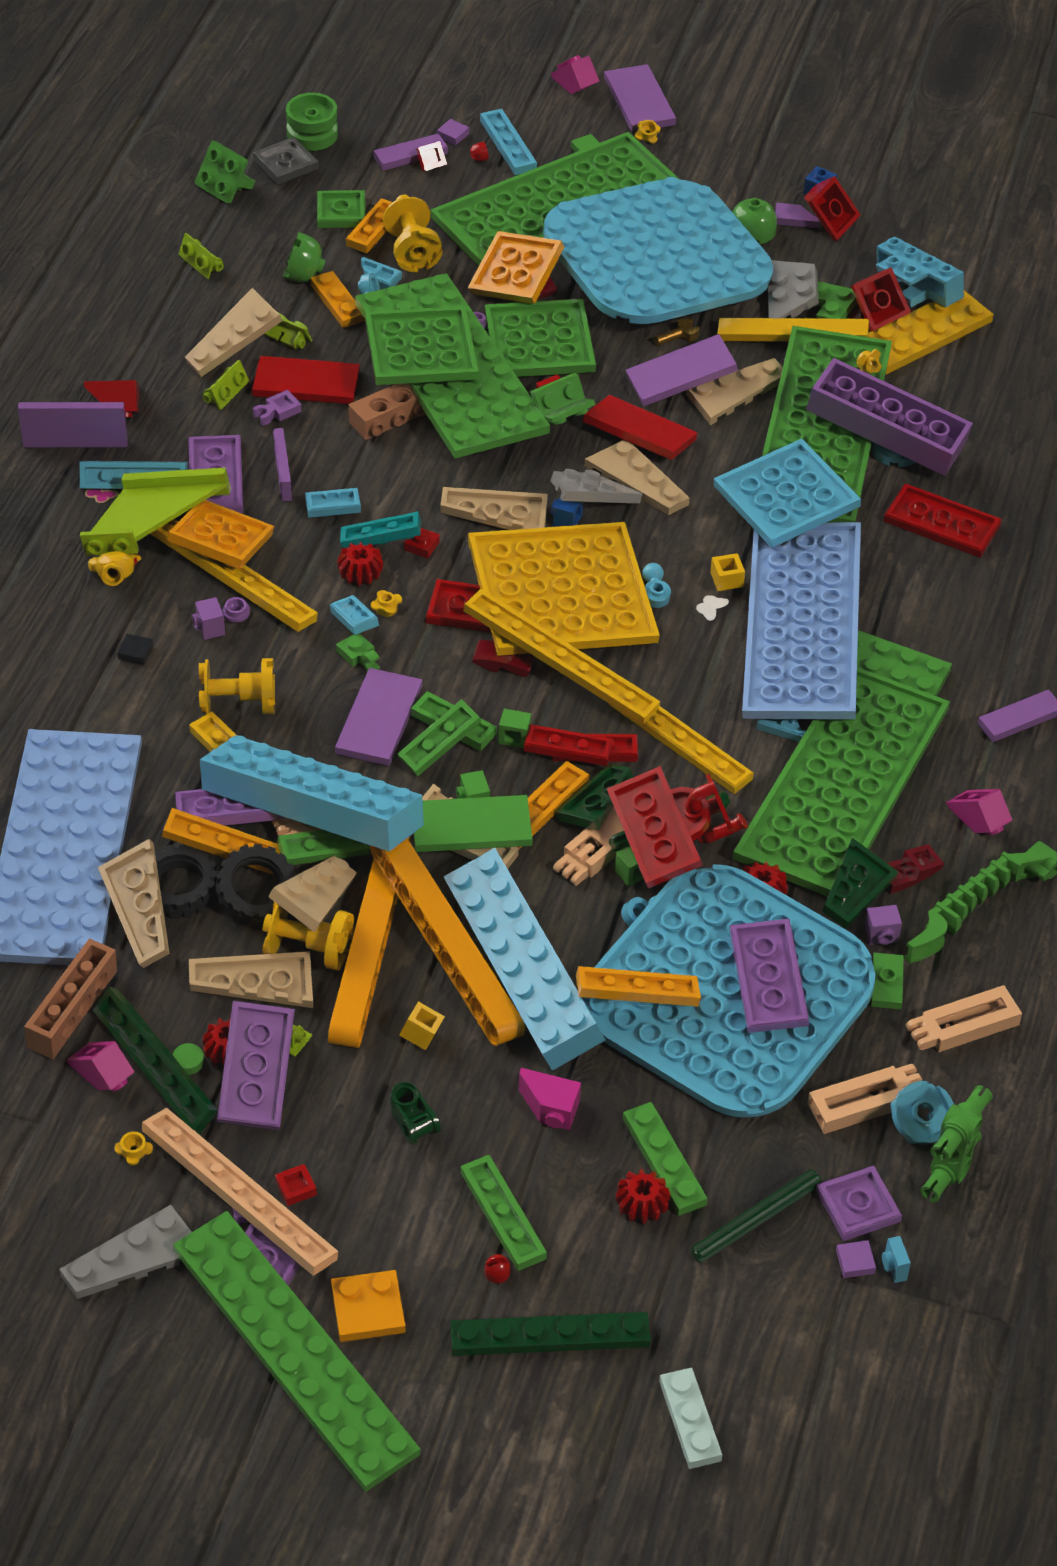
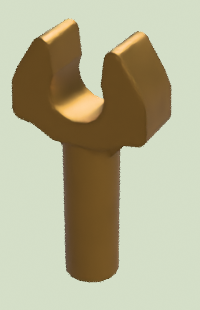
[654,318,700,346]

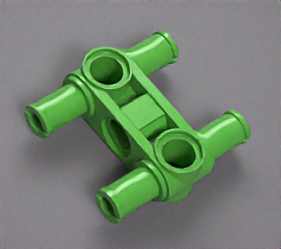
[920,1085,993,1203]

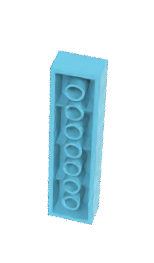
[200,735,424,851]
[444,848,605,1071]

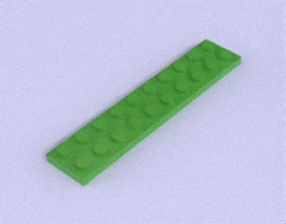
[173,1211,421,1492]

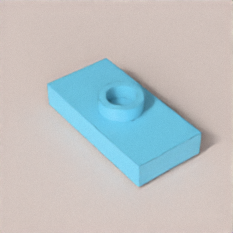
[305,488,361,518]
[329,595,379,635]

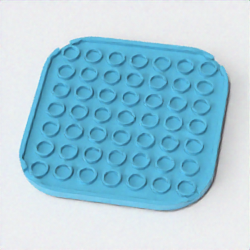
[543,177,773,324]
[583,864,875,1117]

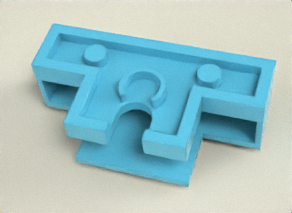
[876,237,964,308]

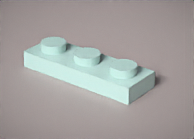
[659,1368,722,1469]

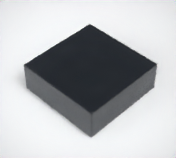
[117,634,153,665]

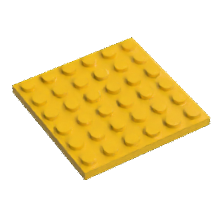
[468,522,660,656]

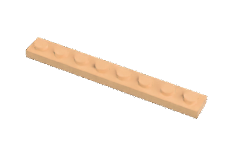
[142,1108,338,1276]

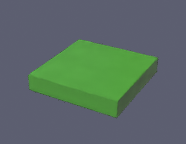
[317,190,365,228]

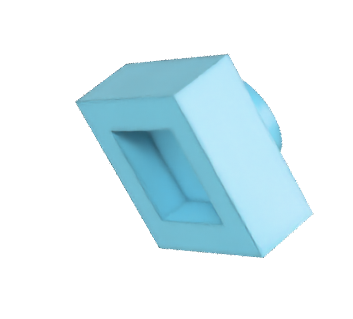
[882,1236,911,1283]

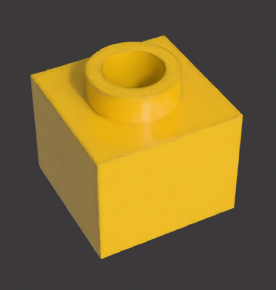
[710,553,745,591]
[399,1001,445,1050]

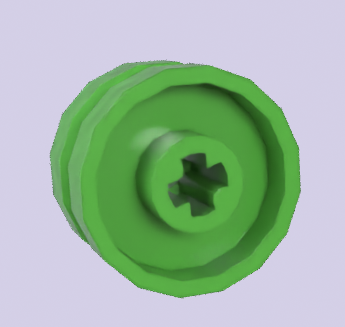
[286,93,338,151]

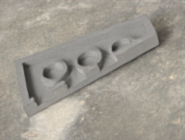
[59,1205,192,1299]

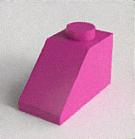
[946,789,1012,836]
[66,1041,134,1092]
[519,1068,581,1130]

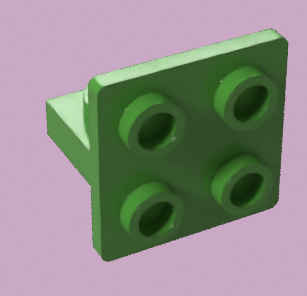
[195,140,255,204]
[530,373,595,425]

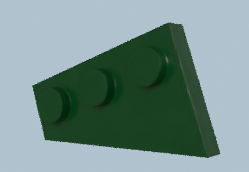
[554,763,634,831]
[822,838,899,929]

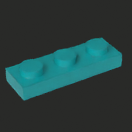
[340,512,421,548]

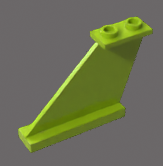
[80,467,231,556]

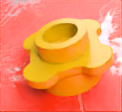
[635,120,660,144]
[856,349,882,374]
[371,590,402,617]
[115,1132,153,1165]

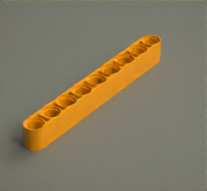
[328,836,411,1048]
[370,839,525,1046]

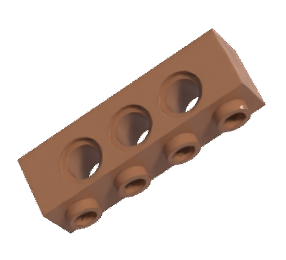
[348,383,426,440]
[24,938,117,1059]

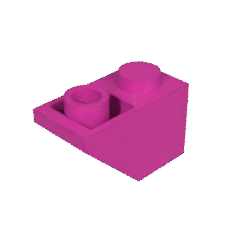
[551,55,599,94]

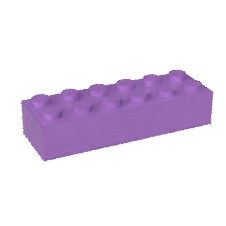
[806,358,973,476]

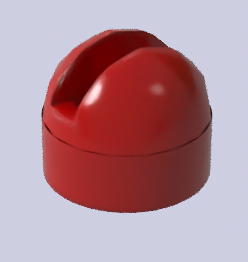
[470,141,489,162]
[484,1254,511,1283]

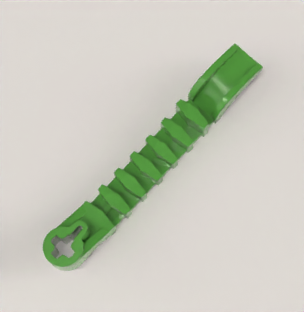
[904,841,1057,963]

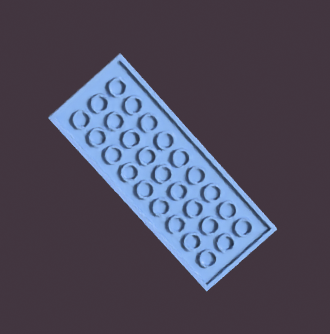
[742,522,861,719]
[0,729,142,965]

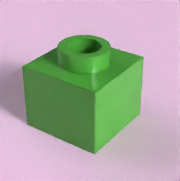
[499,709,532,748]
[456,770,490,799]
[615,845,644,886]

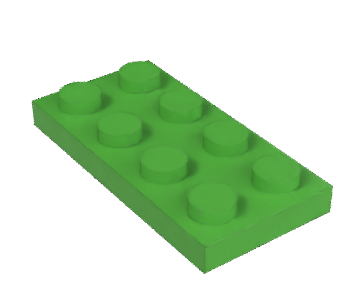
[857,630,952,696]

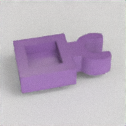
[253,390,302,425]

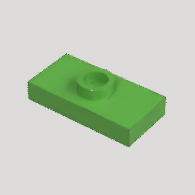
[871,953,904,1009]

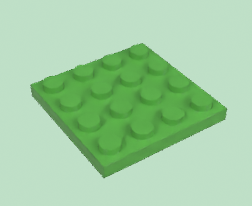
[485,299,596,377]
[365,306,479,385]

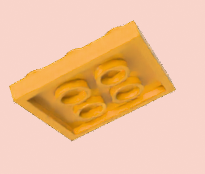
[468,231,564,304]
[167,500,274,569]

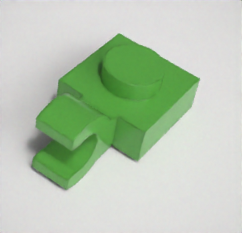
[336,633,380,672]

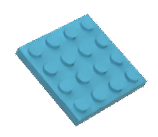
[714,439,861,548]

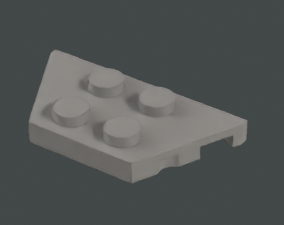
[768,260,819,318]
[551,469,643,504]

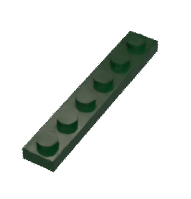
[93,987,218,1134]
[450,1312,651,1356]

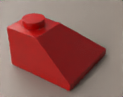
[804,176,861,241]
[851,267,911,332]
[84,380,139,418]

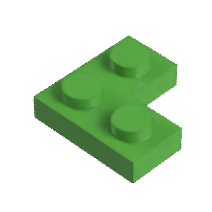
[816,281,858,319]

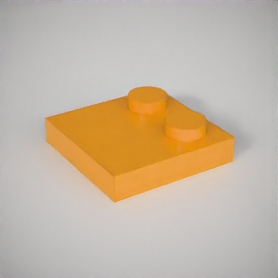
[331,1270,405,1342]

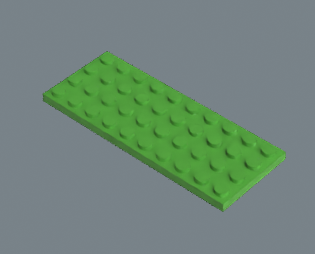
[430,132,679,266]
[355,273,550,458]
[762,326,892,523]
[733,667,950,897]

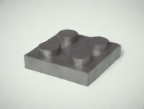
[253,137,319,185]

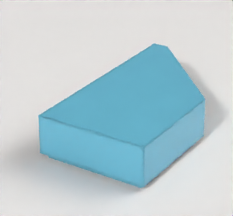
[361,257,402,289]
[756,719,805,742]

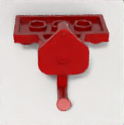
[607,766,748,888]

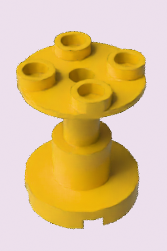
[382,194,443,272]
[199,658,275,715]
[262,901,354,971]

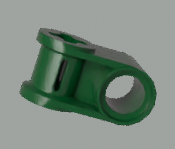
[391,1082,441,1145]

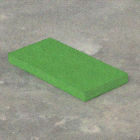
[414,795,532,852]

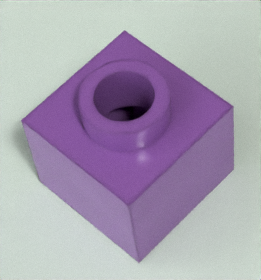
[192,597,225,640]
[864,905,902,945]

